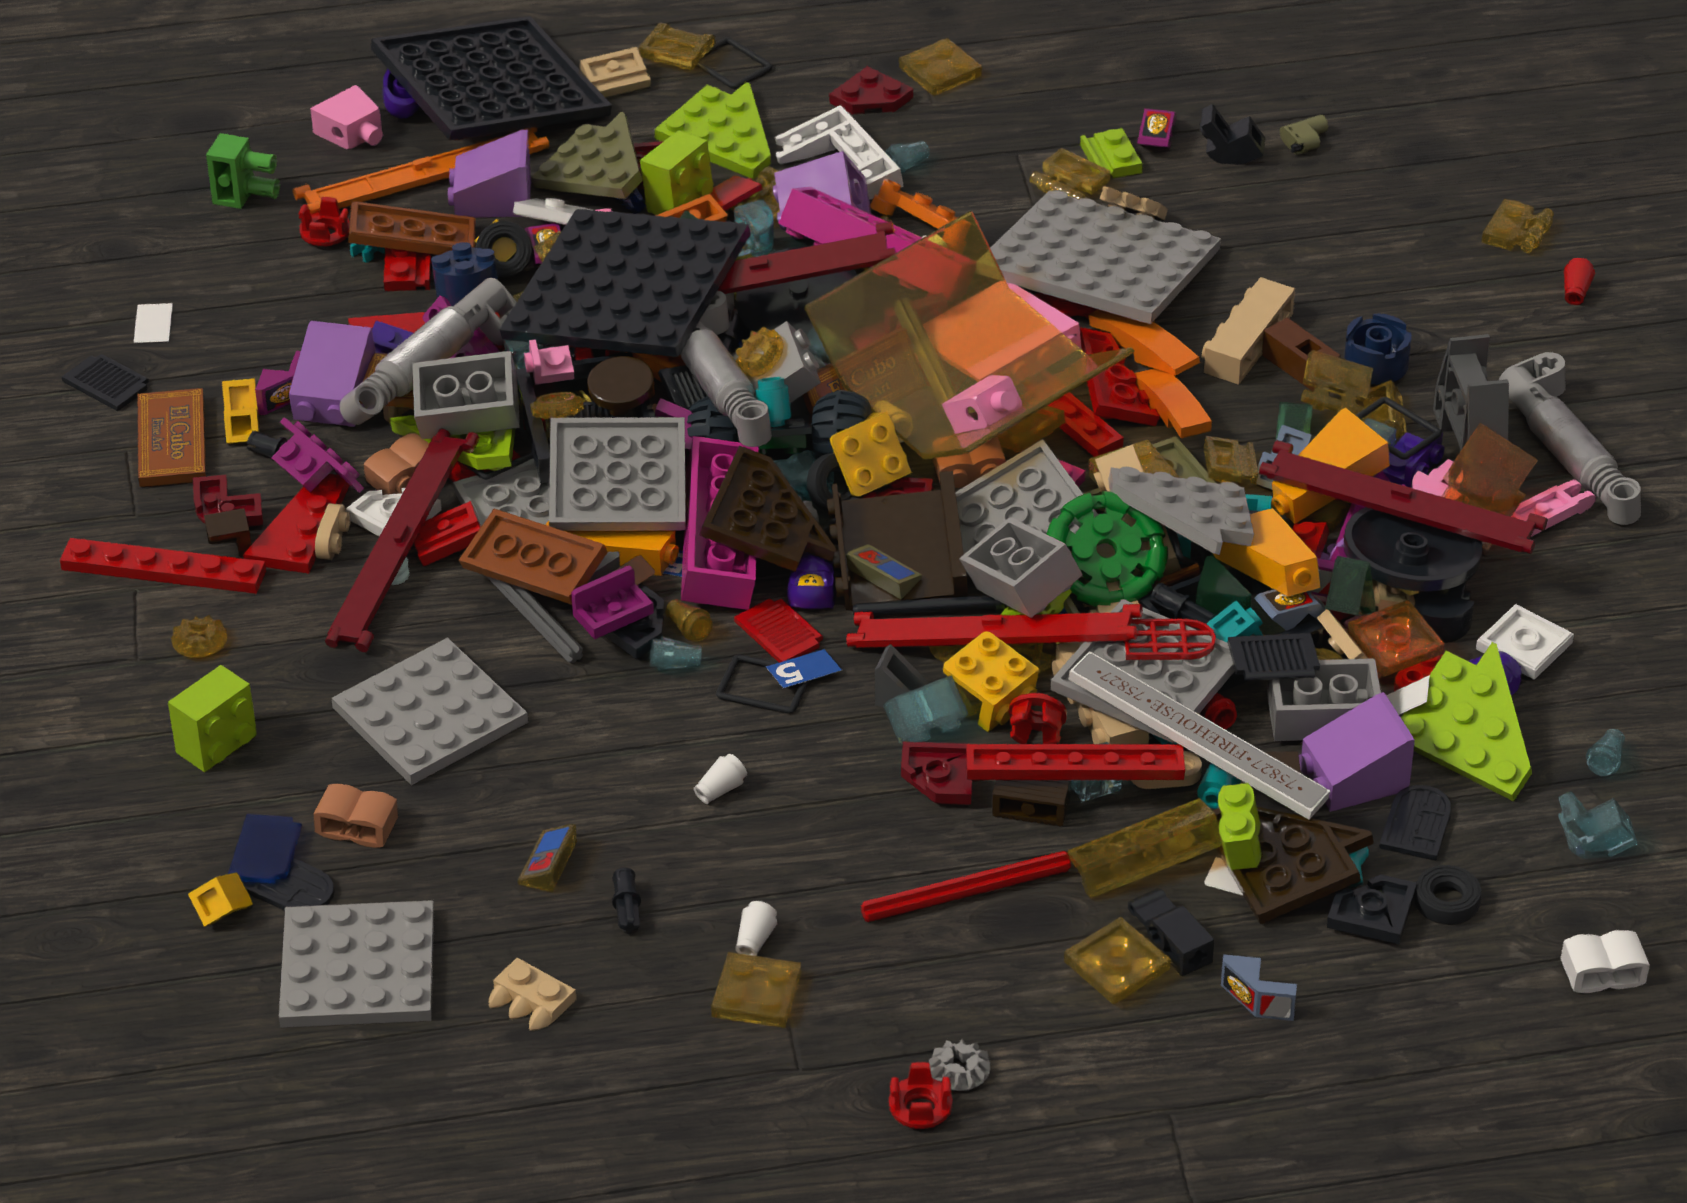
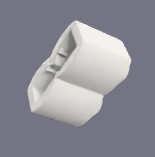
[1561,930,1650,993]

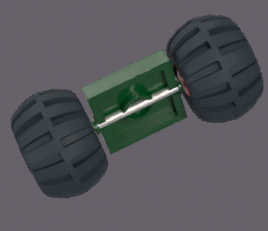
[687,390,873,473]

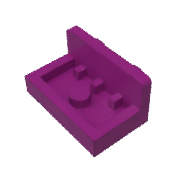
[571,565,654,640]

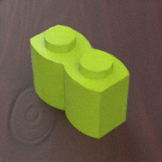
[1218,783,1261,870]

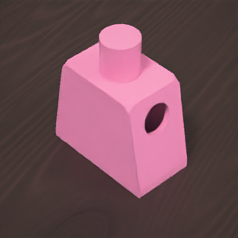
[310,85,383,149]
[942,375,1023,434]

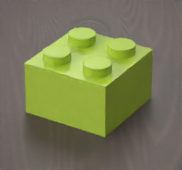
[640,130,713,215]
[168,665,257,772]

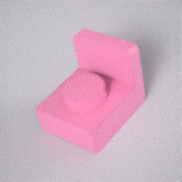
[524,340,574,385]

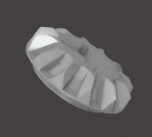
[929,1038,990,1091]

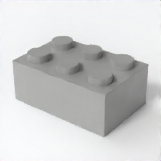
[412,351,520,439]
[959,517,1083,618]
[1267,658,1381,741]

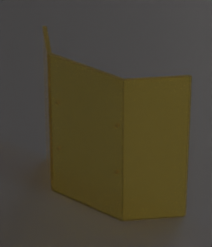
[805,211,1134,460]

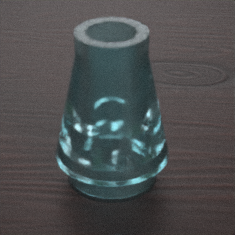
[885,141,929,173]
[650,636,702,671]
[1586,729,1625,776]

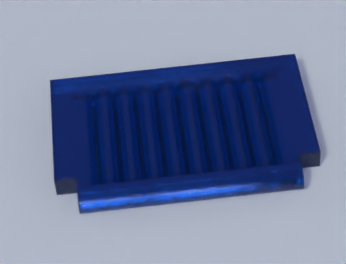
[228,814,302,884]

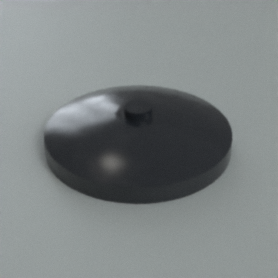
[736,247,864,354]
[1343,507,1482,592]

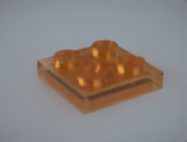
[1347,600,1445,677]

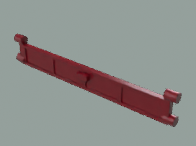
[718,221,897,294]
[325,428,480,652]
[1259,440,1548,554]

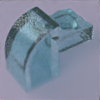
[734,199,774,257]
[1558,791,1638,859]

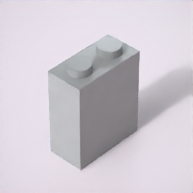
[733,321,821,403]

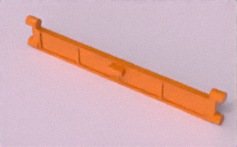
[293,127,549,214]

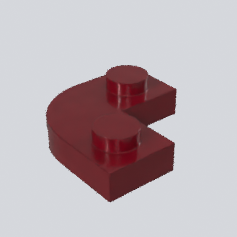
[193,475,263,527]

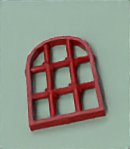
[1123,618,1216,660]

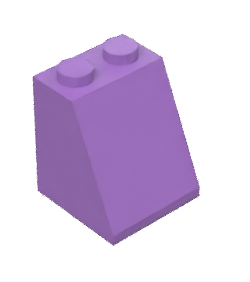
[448,130,531,218]
[773,151,871,239]
[289,321,376,427]
[1299,692,1415,812]

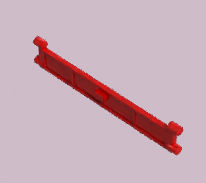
[846,604,1143,648]

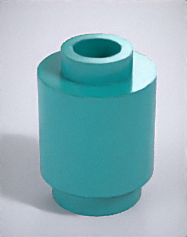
[755,377,791,427]
[1197,763,1241,809]

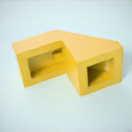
[222,378,259,444]

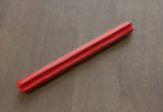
[861,851,1071,922]

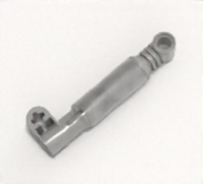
[339,278,516,425]
[680,291,772,447]
[1499,352,1641,525]

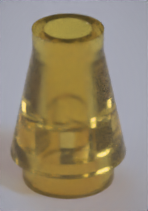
[665,599,713,641]

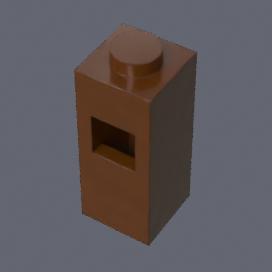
[1262,317,1341,393]

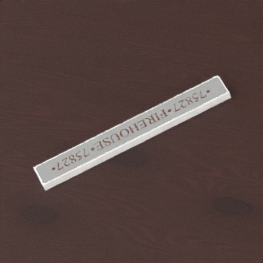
[1068,651,1330,820]

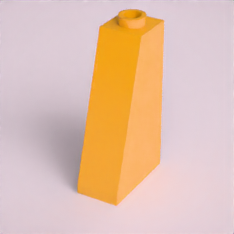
[1272,407,1390,524]
[1213,508,1321,597]
[546,521,679,576]

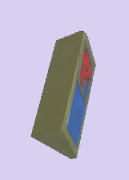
[846,544,922,599]

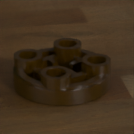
[587,356,655,416]

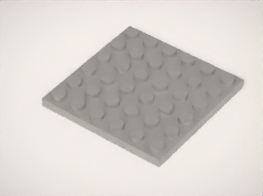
[974,190,1221,324]

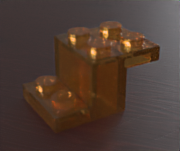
[1441,422,1538,551]

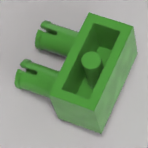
[206,133,280,209]

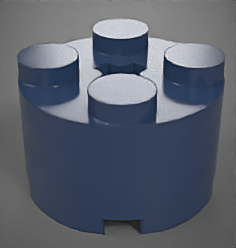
[431,242,498,306]
[1344,314,1412,389]

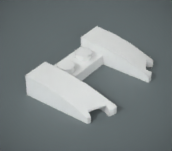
[775,105,904,200]

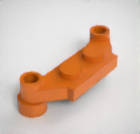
[870,179,970,255]

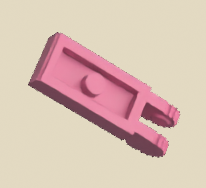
[1505,479,1596,537]

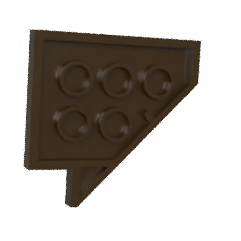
[699,446,836,572]
[1200,807,1374,924]

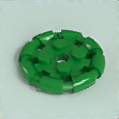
[1046,491,1168,607]

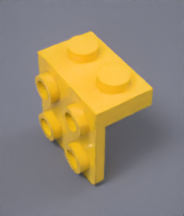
[830,411,912,497]
[943,631,1039,732]

